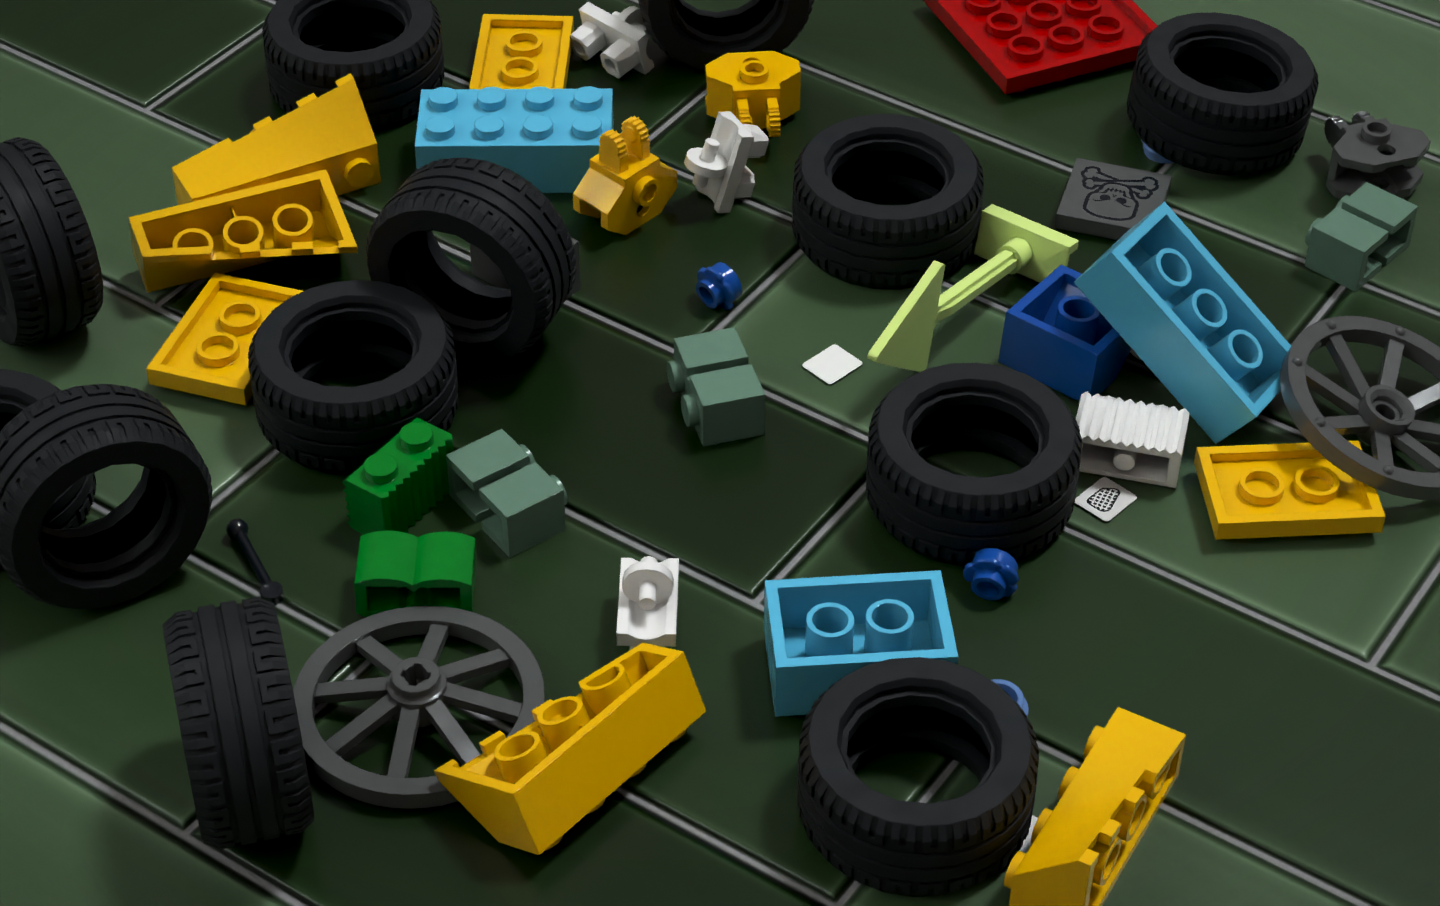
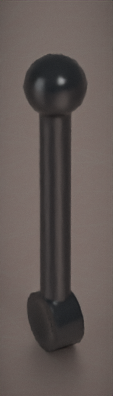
[226,518,284,605]

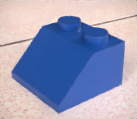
[998,264,1132,401]

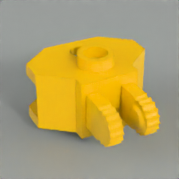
[705,51,801,137]
[573,116,677,235]

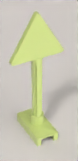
[867,204,1079,372]

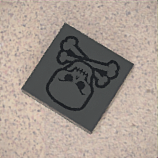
[1055,158,1172,240]

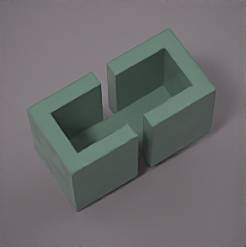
[1305,182,1418,292]
[667,327,766,446]
[446,429,568,558]

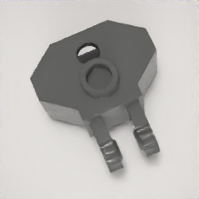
[1324,111,1431,199]

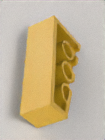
[172,73,381,205]
[128,169,358,293]
[434,642,706,855]
[1004,707,1186,906]

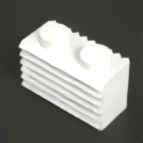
[1076,391,1190,488]

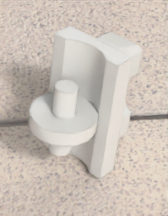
[570,2,654,79]
[684,111,769,213]
[616,556,679,650]

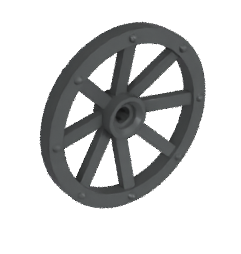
[1280,316,1440,500]
[293,606,545,809]

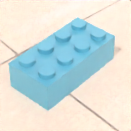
[415,86,614,193]
[1074,201,1291,444]

